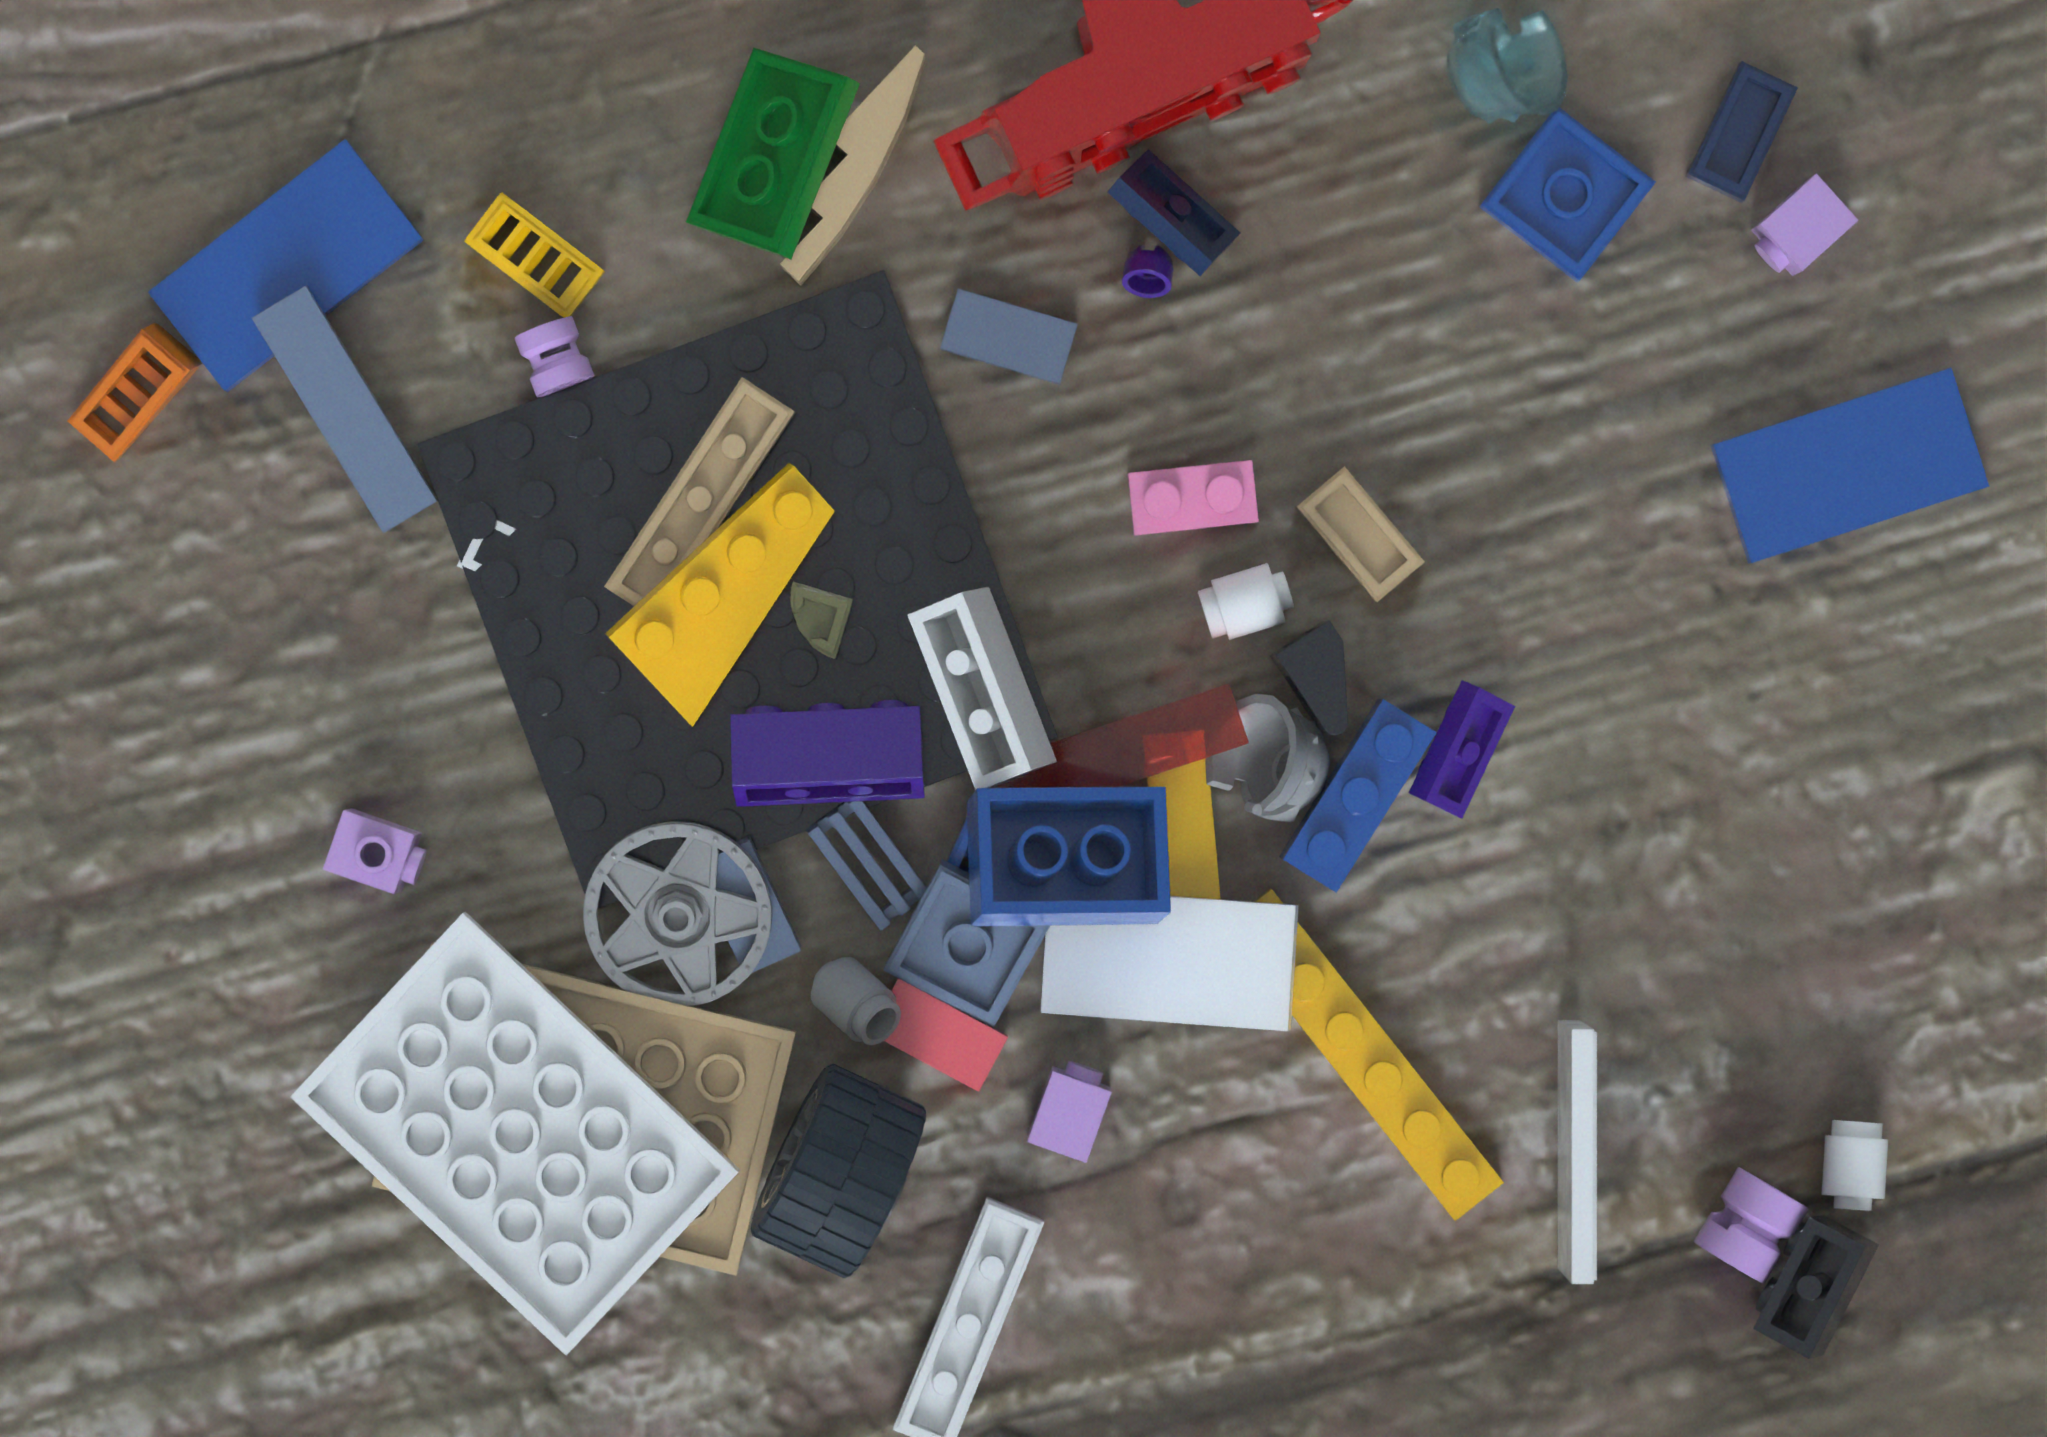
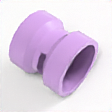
[515,316,595,397]

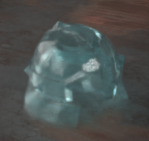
[1446,8,1568,124]

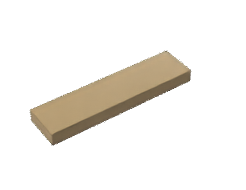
[604,377,796,606]

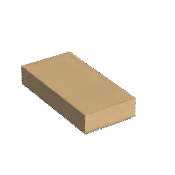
[1296,466,1425,602]

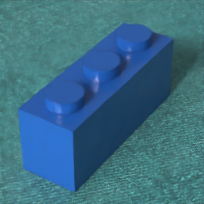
[1279,699,1437,893]

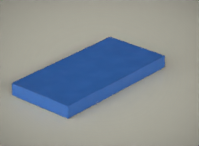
[148,139,424,392]
[1710,368,1990,564]

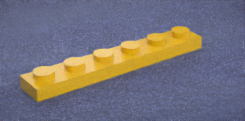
[1253,888,1504,1221]

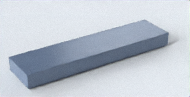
[252,285,438,533]

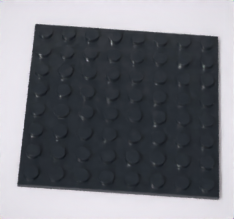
[417,270,1058,908]

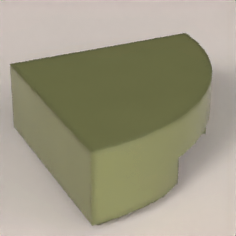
[790,581,854,659]

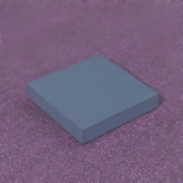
[883,859,1050,1027]

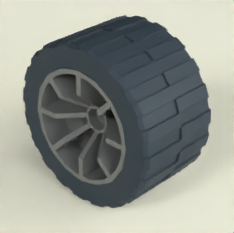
[750,1064,926,1278]

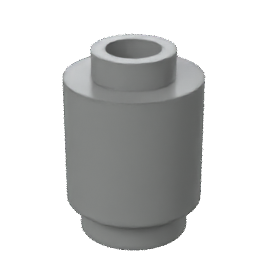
[811,957,901,1045]

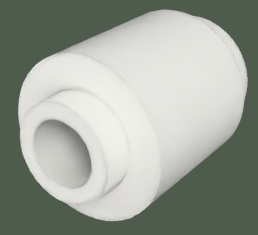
[1198,563,1294,640]
[1822,1120,1888,1211]

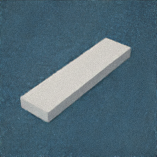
[893,1197,1044,1437]

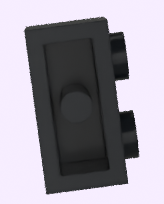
[1753,1215,1879,1359]

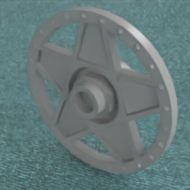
[583,821,772,1006]

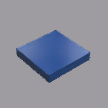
[1479,106,1656,283]

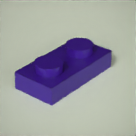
[1408,680,1515,819]

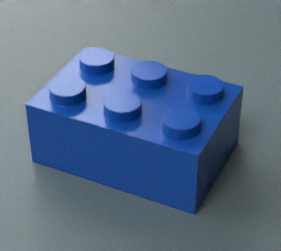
[967,787,1171,926]

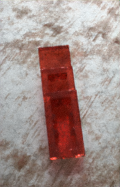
[998,683,1249,788]

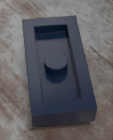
[1107,149,1241,276]

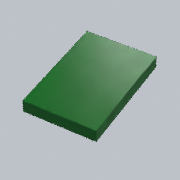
[686,48,860,260]

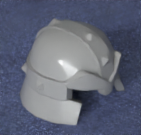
[1205,693,1330,822]

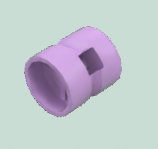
[1693,1166,1809,1284]

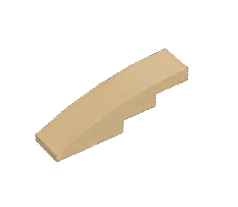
[780,45,926,286]

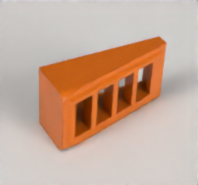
[67,323,202,462]

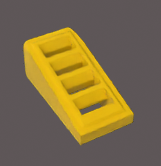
[464,192,605,318]

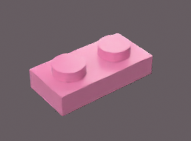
[1127,460,1259,536]

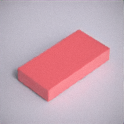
[884,978,1008,1092]

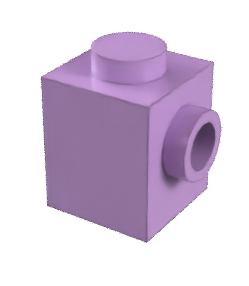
[323,808,427,894]

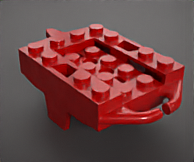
[933,0,1353,211]

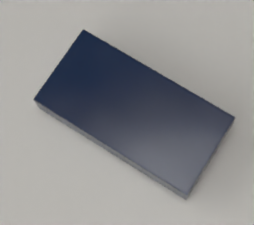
[1685,61,1798,203]

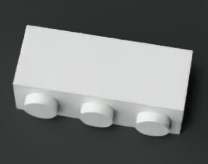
[908,587,1057,790]

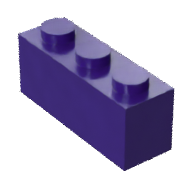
[730,700,925,807]

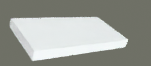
[1041,896,1299,1031]
[1558,1020,1597,1284]

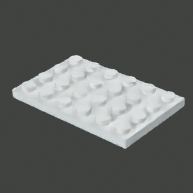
[290,912,740,1355]

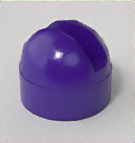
[1122,245,1174,298]

